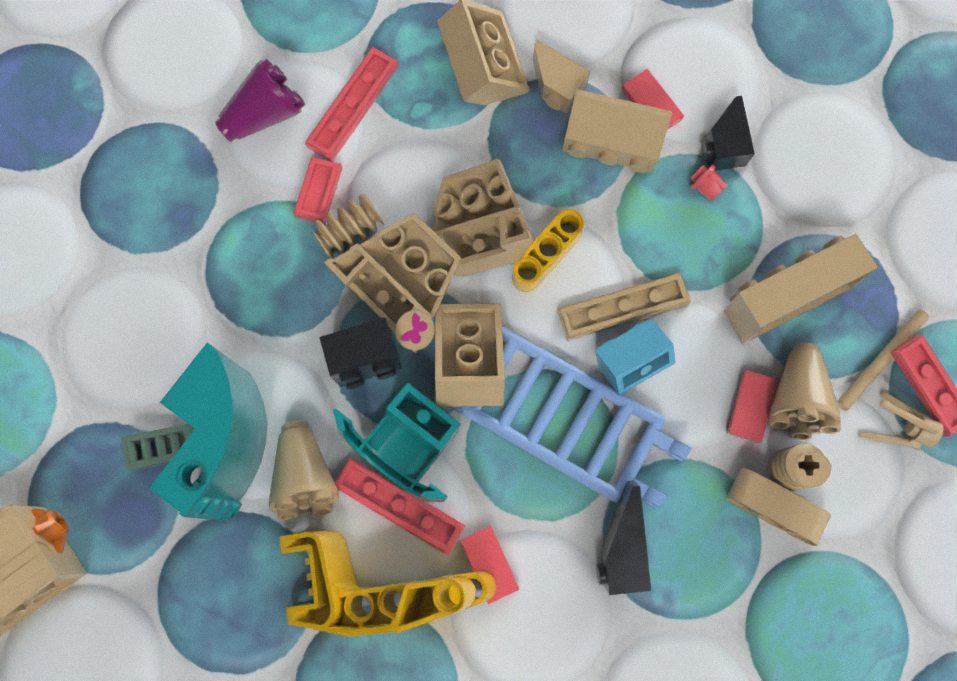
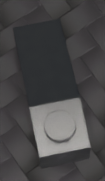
[596,480,651,596]

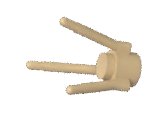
[858,391,943,450]

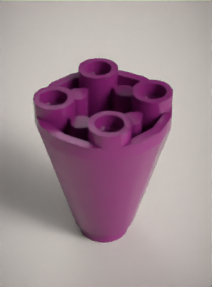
[215,59,306,142]

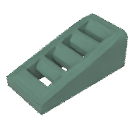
[121,424,195,472]

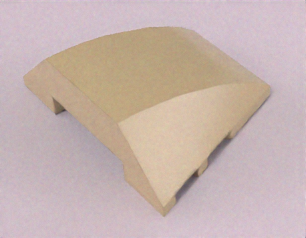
[432,159,533,277]
[323,213,462,353]

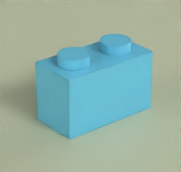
[595,318,676,395]

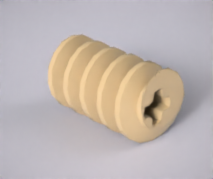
[312,194,384,259]
[767,443,832,491]

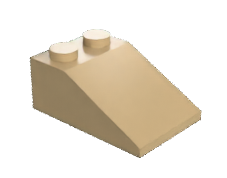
[435,304,505,407]

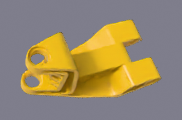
[279,530,496,636]

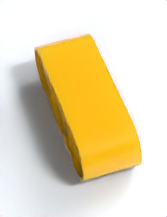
[512,209,584,292]

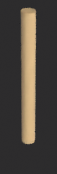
[837,309,929,411]

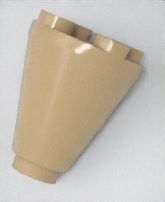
[769,343,841,440]
[269,421,339,521]

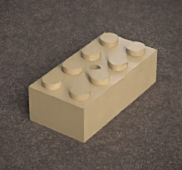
[724,234,879,344]

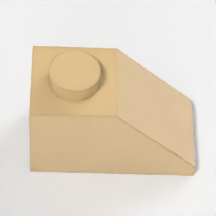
[533,40,590,114]

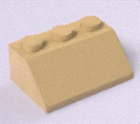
[437,0,530,105]
[562,89,672,173]

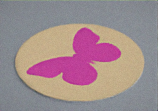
[395,310,435,350]

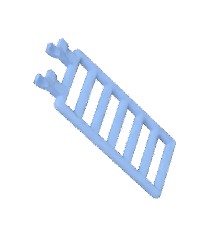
[450,326,692,509]

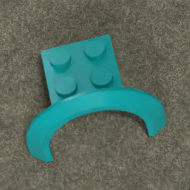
[333,382,461,502]

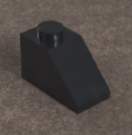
[701,96,755,171]

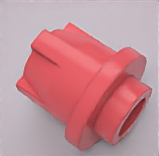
[690,164,727,201]

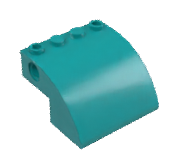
[149,342,267,521]

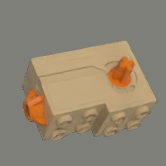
[0,504,87,637]

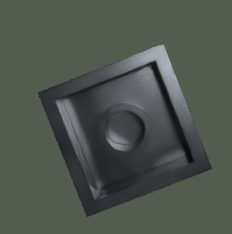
[319,317,402,389]

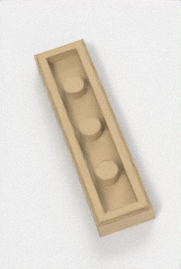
[557,273,691,341]

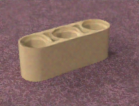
[726,468,831,546]

